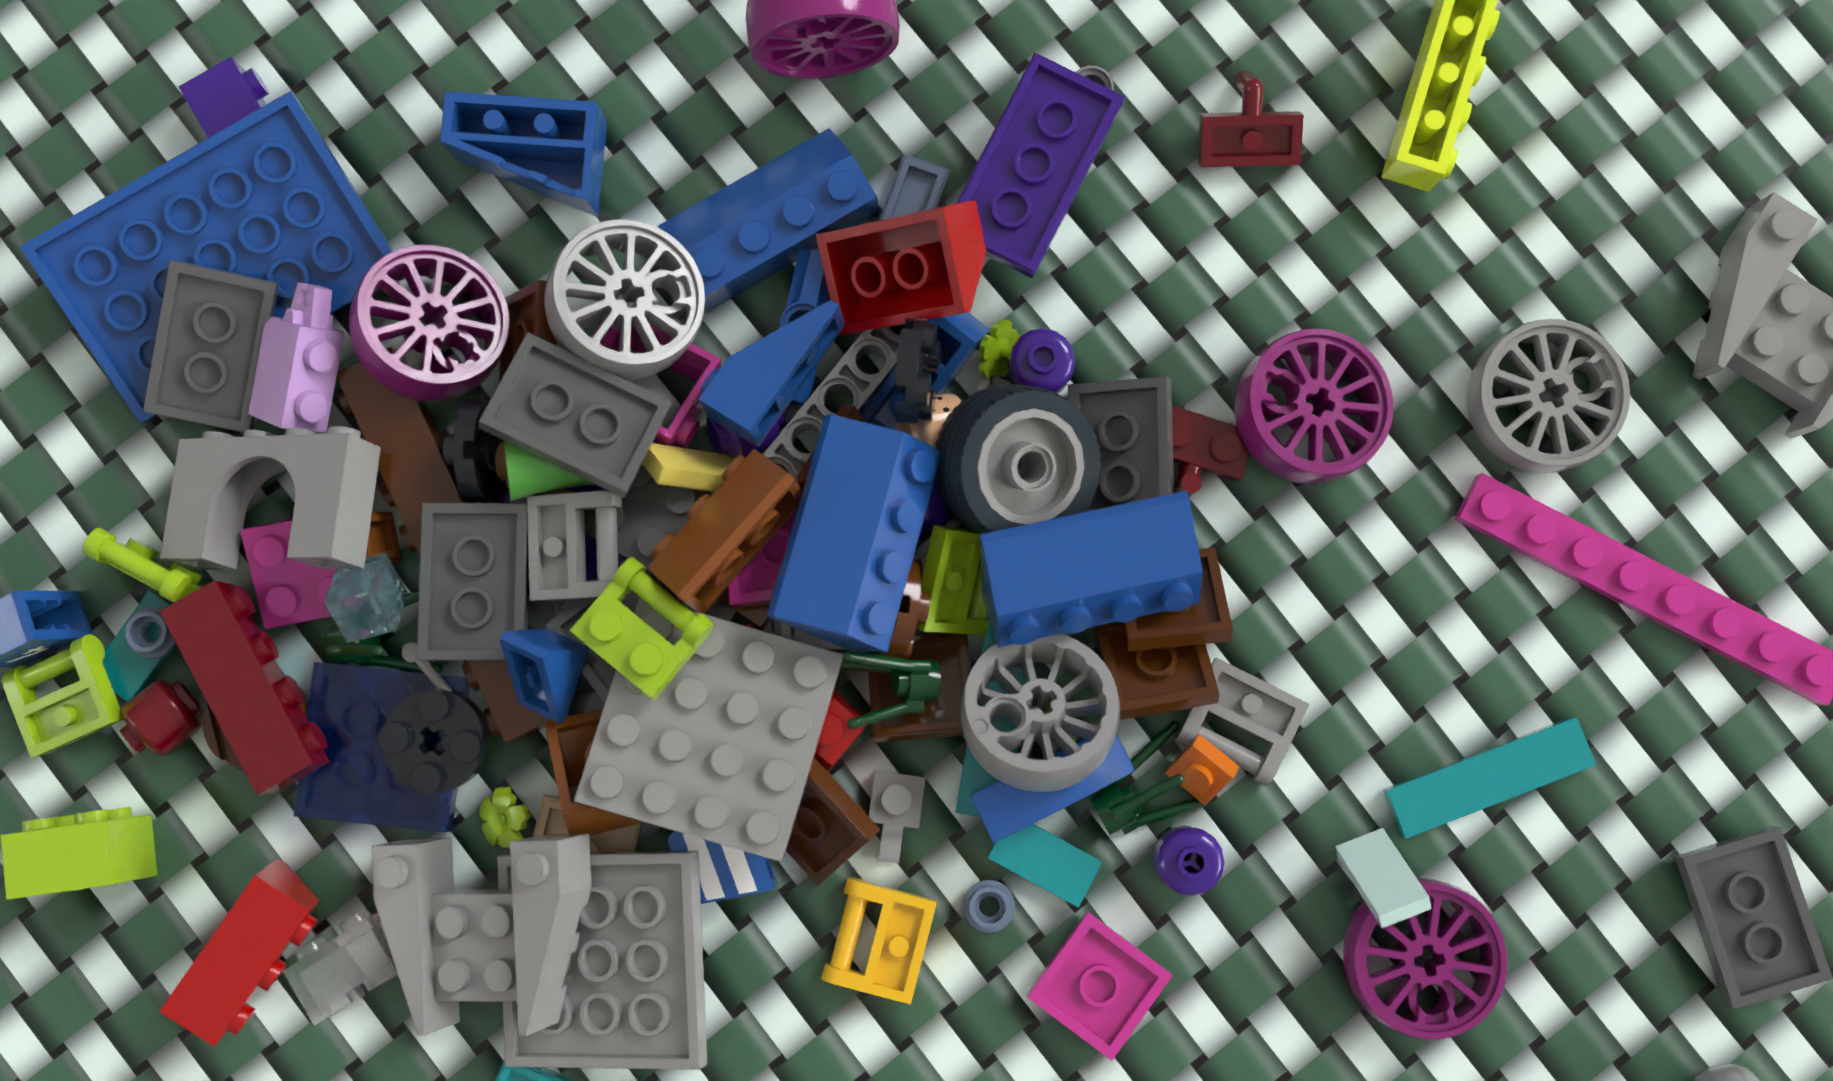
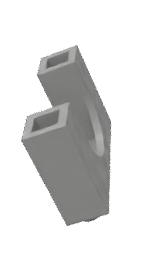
[160,426,381,570]

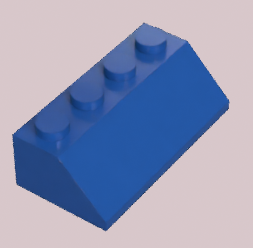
[658,128,879,312]
[767,414,940,652]
[980,491,1203,647]

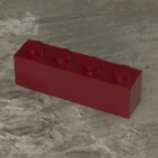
[159,580,330,795]

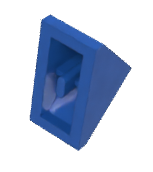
[499,628,590,724]

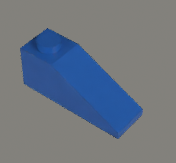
[698,300,845,448]
[861,312,990,430]

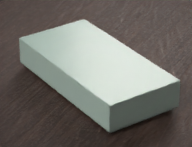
[1335,828,1431,928]

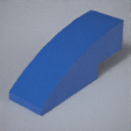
[970,732,1135,843]

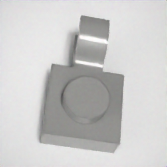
[869,771,926,863]

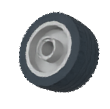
[935,384,1101,534]

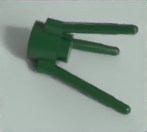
[324,590,443,673]
[840,651,941,729]
[1090,721,1209,836]

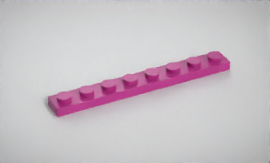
[1454,473,1833,706]

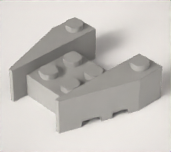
[1692,192,1833,438]
[371,833,592,1036]

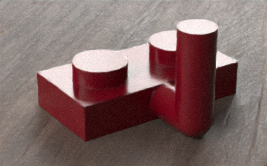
[1198,70,1304,167]
[1172,405,1250,498]

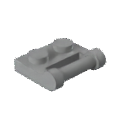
[527,491,622,601]
[1174,658,1309,787]

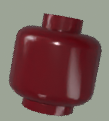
[120,680,204,756]

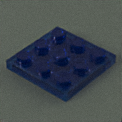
[293,662,470,832]

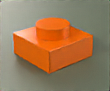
[1165,734,1240,805]

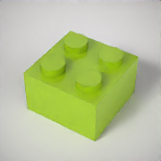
[0,807,158,900]

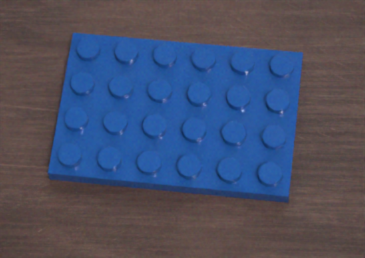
[19,91,394,424]

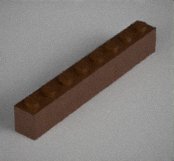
[336,347,568,743]

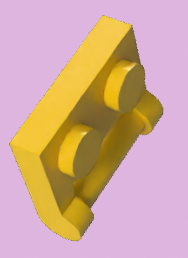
[821,877,937,1005]

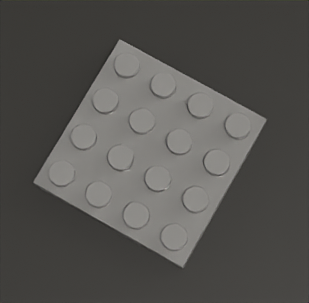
[574,597,844,862]
[497,851,708,1070]

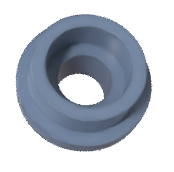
[125,607,176,658]
[963,880,1015,933]

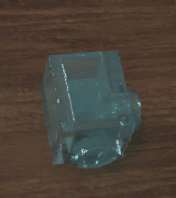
[325,552,407,643]

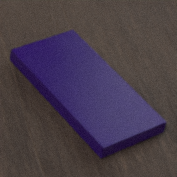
[956,52,1125,279]

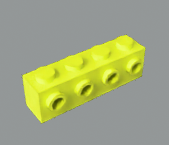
[1381,0,1500,192]

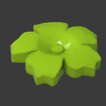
[978,319,1021,379]
[479,786,531,848]

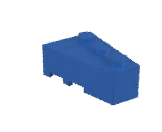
[440,91,607,218]

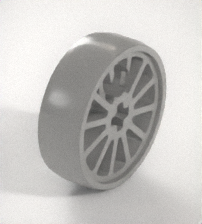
[544,219,705,380]
[1467,319,1630,473]
[961,634,1120,792]

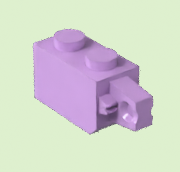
[248,283,345,432]

